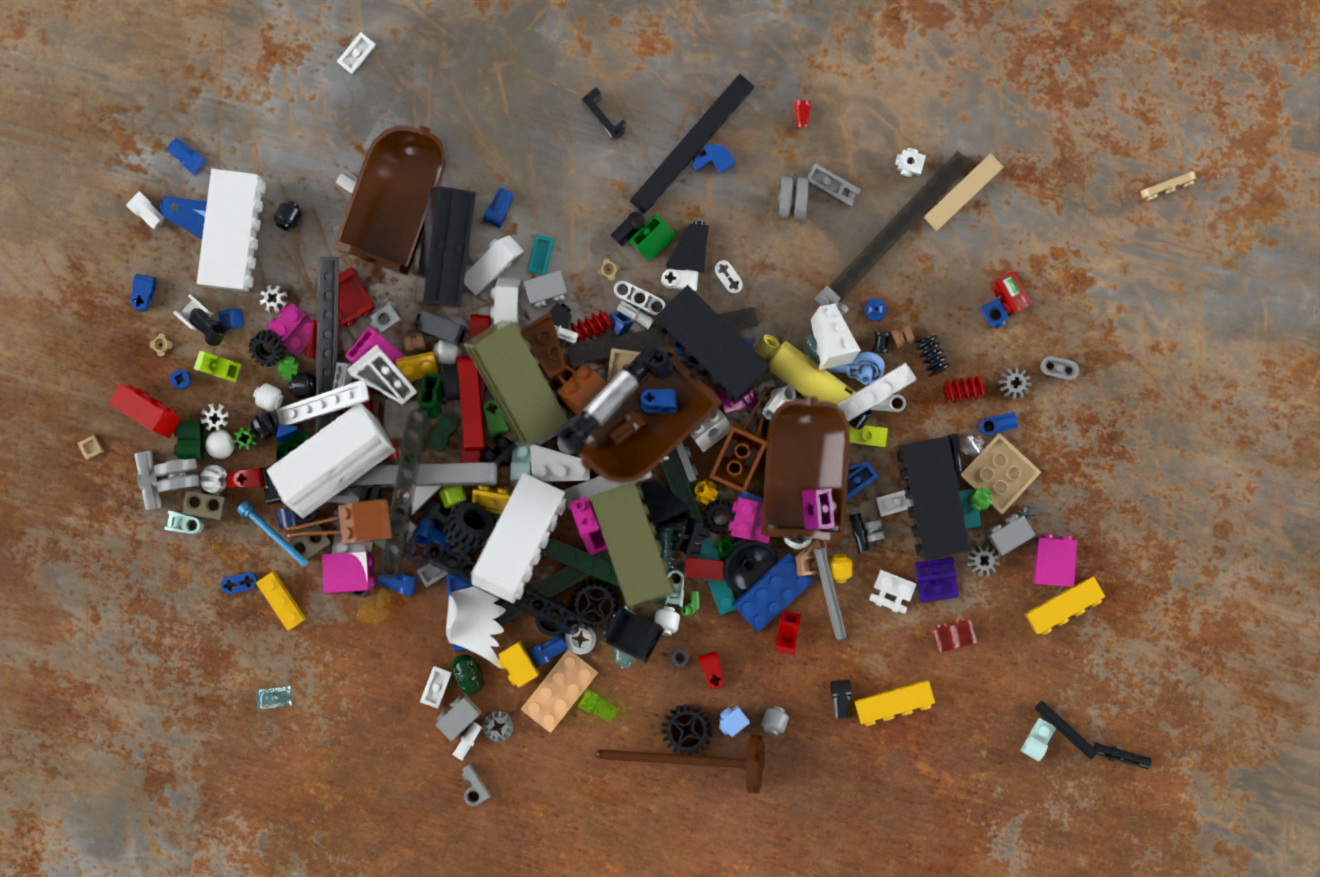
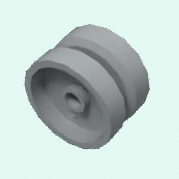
[777,176,809,220]
[154,459,200,493]

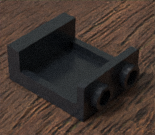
[581,87,626,140]
[603,606,664,664]

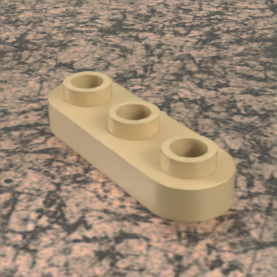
[1140,171,1197,201]

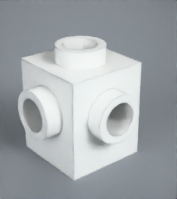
[895,148,926,177]

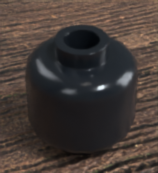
[274,201,302,231]
[289,372,316,399]

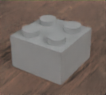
[523,270,568,309]
[986,514,1036,555]
[435,695,482,741]

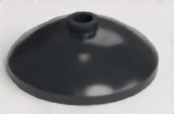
[723,540,778,595]

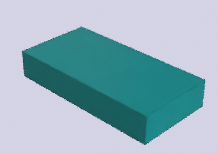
[527,235,555,276]

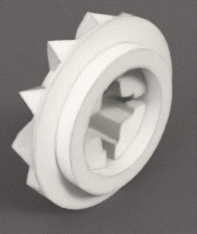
[565,624,596,655]

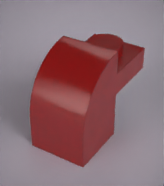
[775,611,801,655]

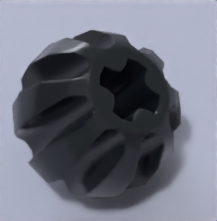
[250,411,279,439]

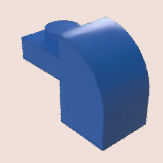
[691,144,736,175]

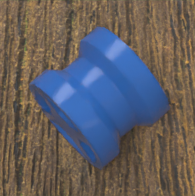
[170,369,192,389]

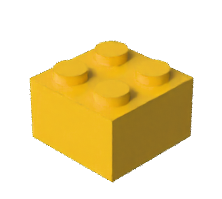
[498,641,540,688]

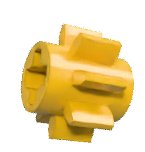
[694,479,718,505]

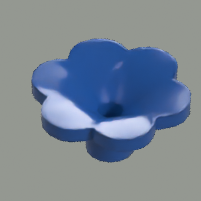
[863,299,888,321]

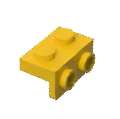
[396,351,439,382]
[472,485,512,515]

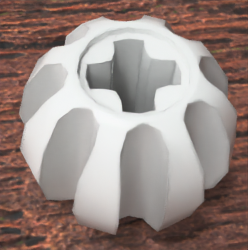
[259,285,288,313]
[200,403,229,431]
[200,465,227,493]

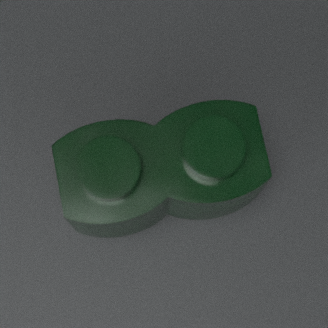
[417,373,445,419]
[427,412,460,453]
[174,420,204,460]

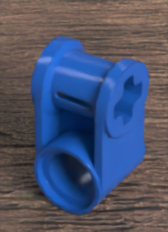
[130,274,157,312]
[640,389,678,414]

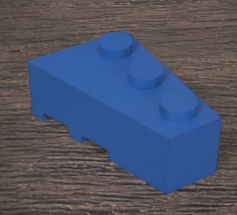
[846,461,879,502]

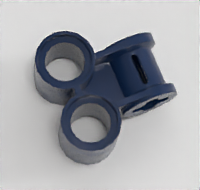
[275,507,316,530]

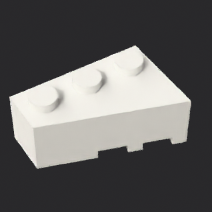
[811,303,860,370]
[347,345,417,405]
[531,444,590,482]

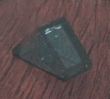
[256,686,291,709]

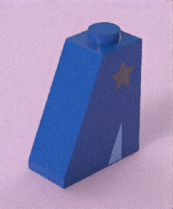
[160,196,207,240]

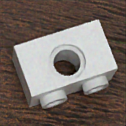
[690,408,732,452]

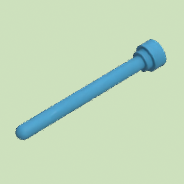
[237,500,308,566]

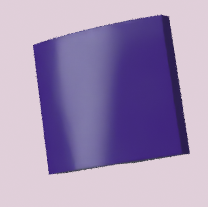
[915,557,959,603]

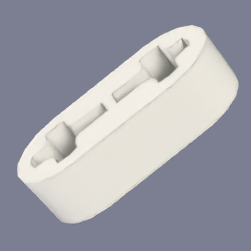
[715,261,743,294]

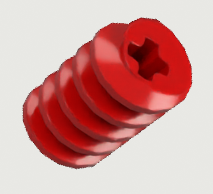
[570,310,614,343]
[943,376,985,405]

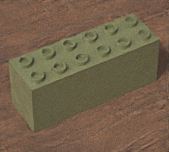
[463,320,569,446]
[590,482,675,611]

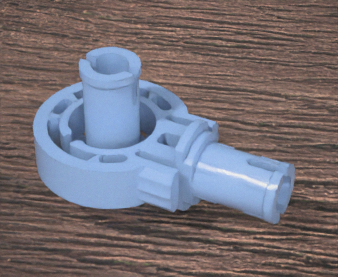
[829,352,885,385]

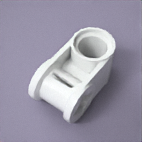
[661,269,698,291]

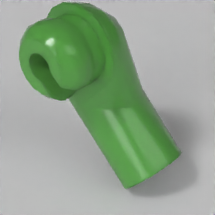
[681,591,700,617]

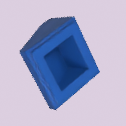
[218,309,244,330]
[609,311,634,336]
[276,424,299,444]

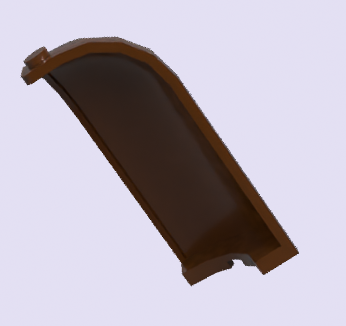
[333,125,445,275]
[577,352,723,483]
[761,396,850,541]

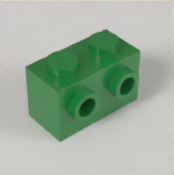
[628,214,676,262]

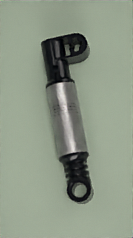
[560,344,674,453]

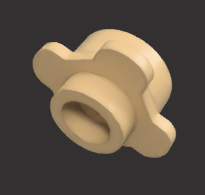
[598,259,620,281]
[149,333,173,356]

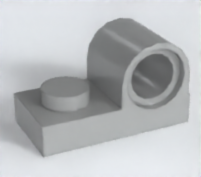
[462,763,491,806]

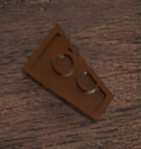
[520,311,566,380]

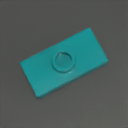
[959,488,982,529]

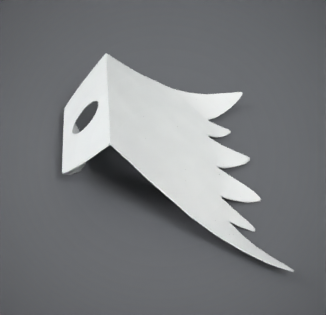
[446,586,506,669]

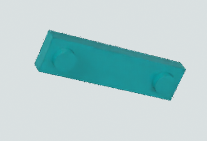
[697,537,736,615]

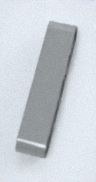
[563,471,653,510]

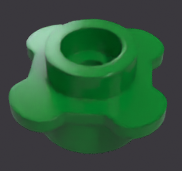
[713,538,733,559]

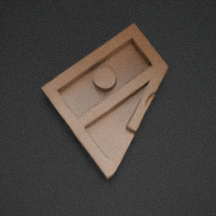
[796,539,828,576]

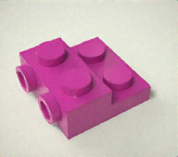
[267,302,313,357]
[728,498,770,543]

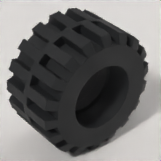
[443,500,496,553]

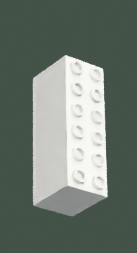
[197,169,266,293]
[267,403,396,518]
[472,473,567,604]

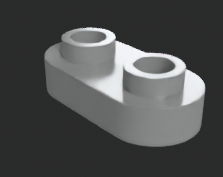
[1040,356,1079,380]

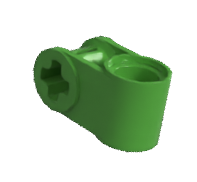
[483,400,510,438]

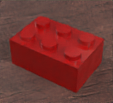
[108,384,181,438]

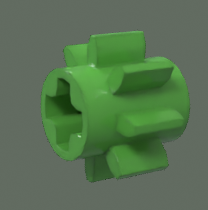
[278,356,300,381]
[233,427,257,450]
[968,487,993,511]

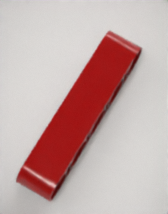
[457,356,485,451]

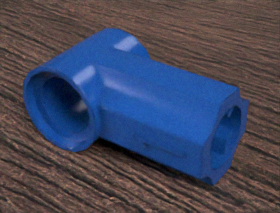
[166,137,206,175]
[482,187,514,229]
[978,412,1018,436]
[414,519,451,549]
[377,569,418,596]
[527,634,568,668]

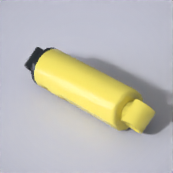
[754,335,873,430]

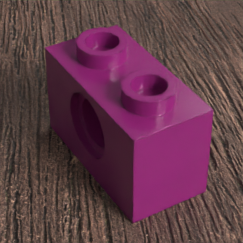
[802,488,835,529]

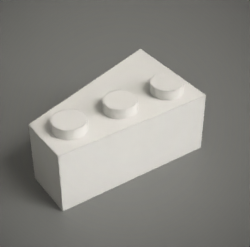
[464,235,525,296]
[490,278,521,327]

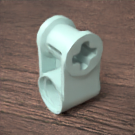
[164,510,204,534]
[665,569,684,607]

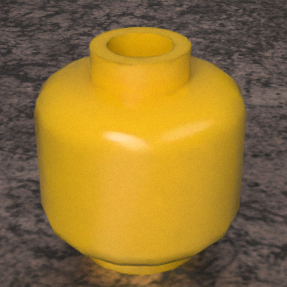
[828,554,853,583]

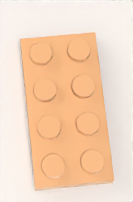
[521,649,598,733]

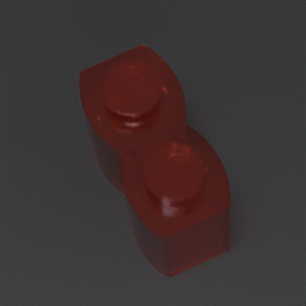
[932,618,977,653]

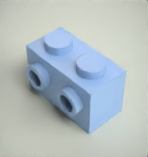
[719,705,750,737]

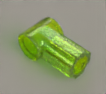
[578,689,619,723]

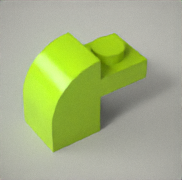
[194,351,241,382]

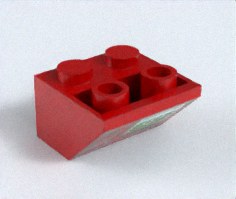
[991,270,1032,316]

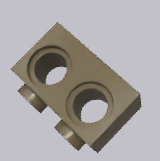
[182,488,227,520]
[289,525,333,564]

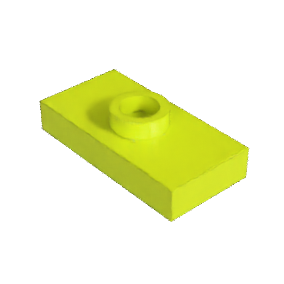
[849,424,888,447]

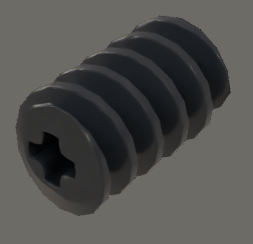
[914,335,950,378]

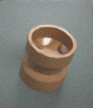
[890,324,915,349]
[404,332,427,354]

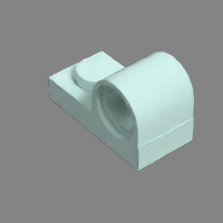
[510,442,531,481]
[1020,718,1056,761]

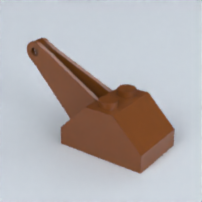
[530,351,608,417]
[709,386,773,493]
[285,499,392,546]

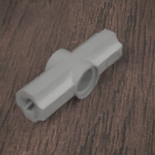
[134,451,163,510]

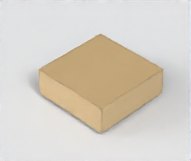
[77,434,104,460]

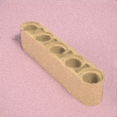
[923,153,1004,231]

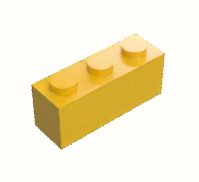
[256,572,307,631]

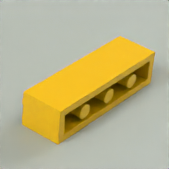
[1024,576,1105,636]
[854,680,935,726]

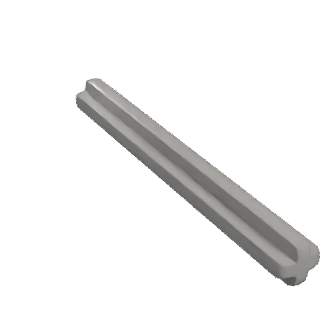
[814,547,846,640]

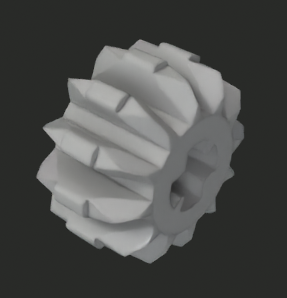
[998,367,1032,400]
[967,544,1000,577]

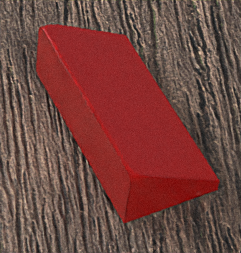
[684,558,724,581]

